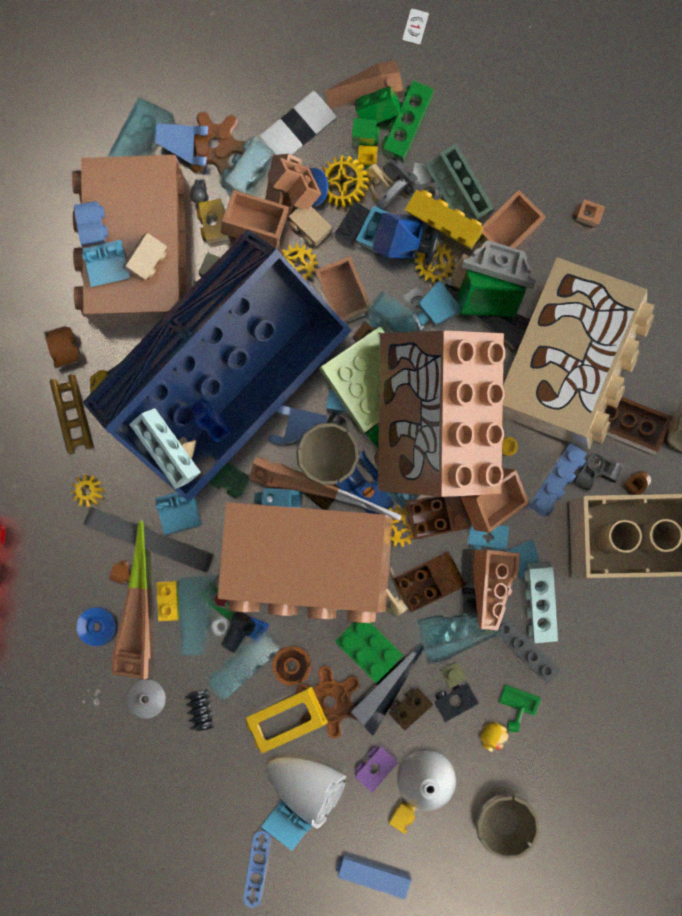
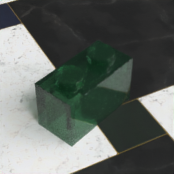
[209,463,252,499]

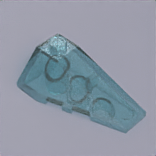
[418,616,501,664]

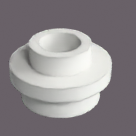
[211,617,230,636]

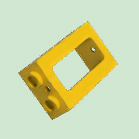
[246,687,328,754]

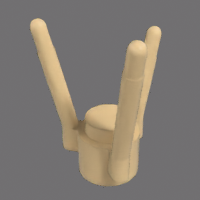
[366,164,408,208]
[386,568,408,617]

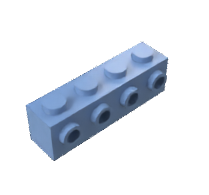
[525,443,587,518]

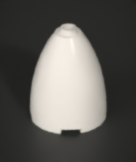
[397,750,456,811]
[265,757,347,828]

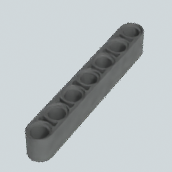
[83,506,213,572]

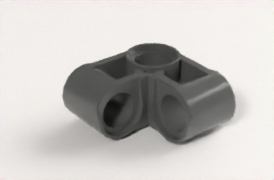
[573,453,623,492]

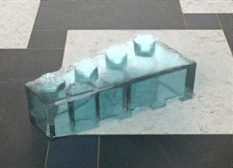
[107,97,175,157]
[178,575,220,656]
[208,631,282,702]

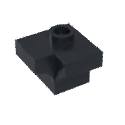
[460,587,478,618]

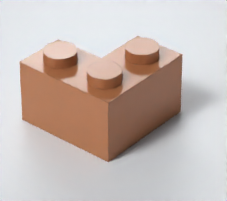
[267,158,321,210]

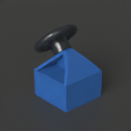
[372,213,439,266]

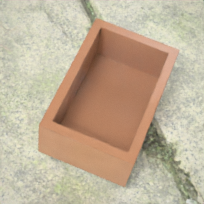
[221,190,289,248]
[479,190,546,249]
[315,256,372,323]
[461,468,529,533]

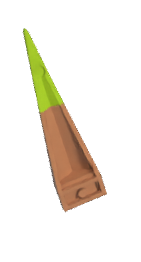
[111,520,151,680]

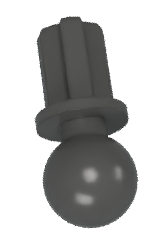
[190,179,206,203]

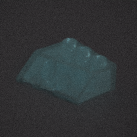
[368,290,426,333]

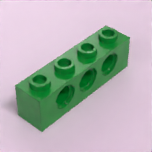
[381,80,434,162]

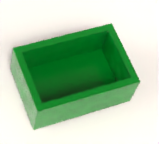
[457,270,527,317]
[334,622,403,683]

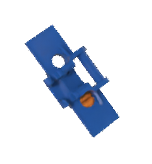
[336,450,395,514]

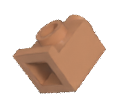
[574,199,605,229]

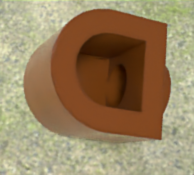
[625,471,651,495]
[109,559,131,585]

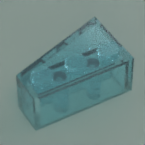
[219,136,273,193]

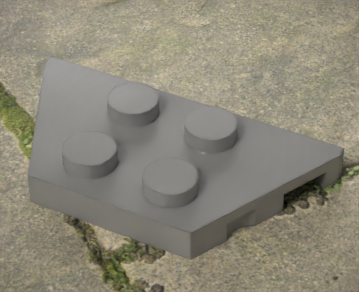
[462,240,536,289]

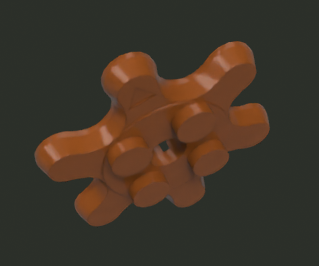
[190,111,249,177]
[296,666,360,739]

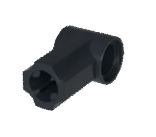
[221,612,256,653]

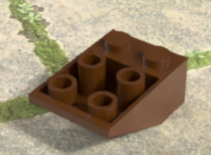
[406,496,471,540]
[393,551,466,613]

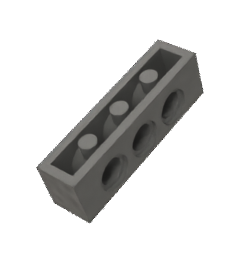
[491,615,561,685]

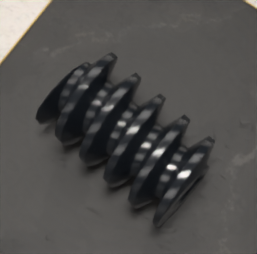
[184,689,215,731]

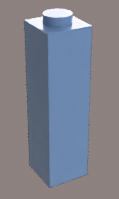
[335,855,411,899]

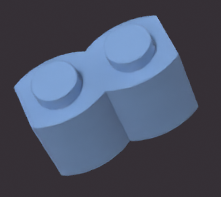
[74,201,109,247]

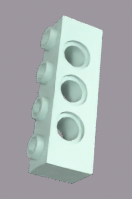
[129,409,201,489]
[524,561,558,643]

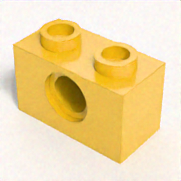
[196,198,229,244]
[156,581,180,621]

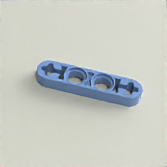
[243,829,271,908]

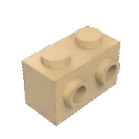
[289,207,332,247]
[122,233,167,281]

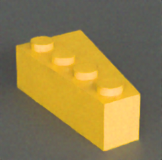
[405,189,483,250]

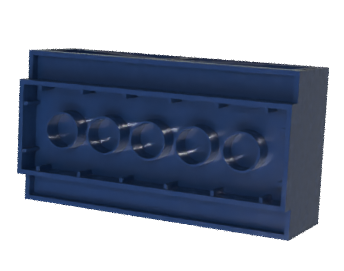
[82,229,352,502]

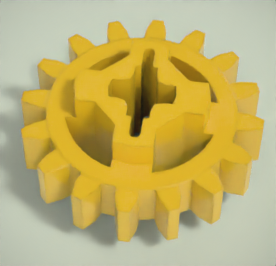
[414,242,456,284]
[282,243,318,281]
[389,505,416,547]

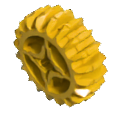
[322,155,369,208]

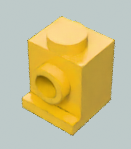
[388,801,416,834]

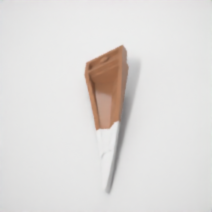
[249,457,401,520]

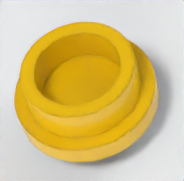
[502,437,518,456]

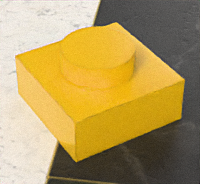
[358,145,378,166]

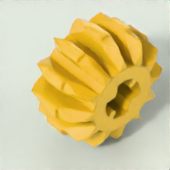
[70,474,104,507]

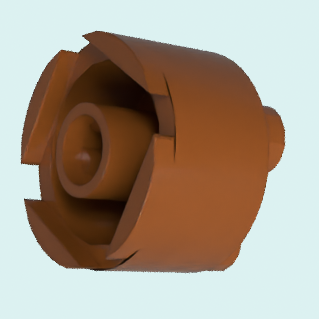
[44,326,80,369]
[272,645,312,686]

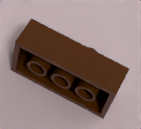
[604,397,672,455]

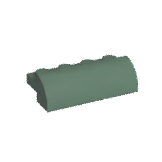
[425,143,495,221]

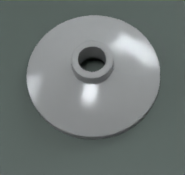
[127,679,166,718]

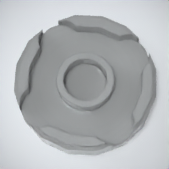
[376,178,407,210]

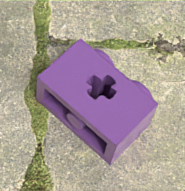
[354,746,398,793]

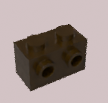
[388,686,433,731]

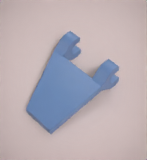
[155,123,208,166]
[268,405,328,445]

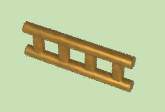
[49,374,93,454]

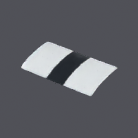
[260,91,336,155]

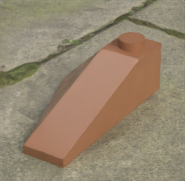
[325,60,403,109]
[473,550,520,630]

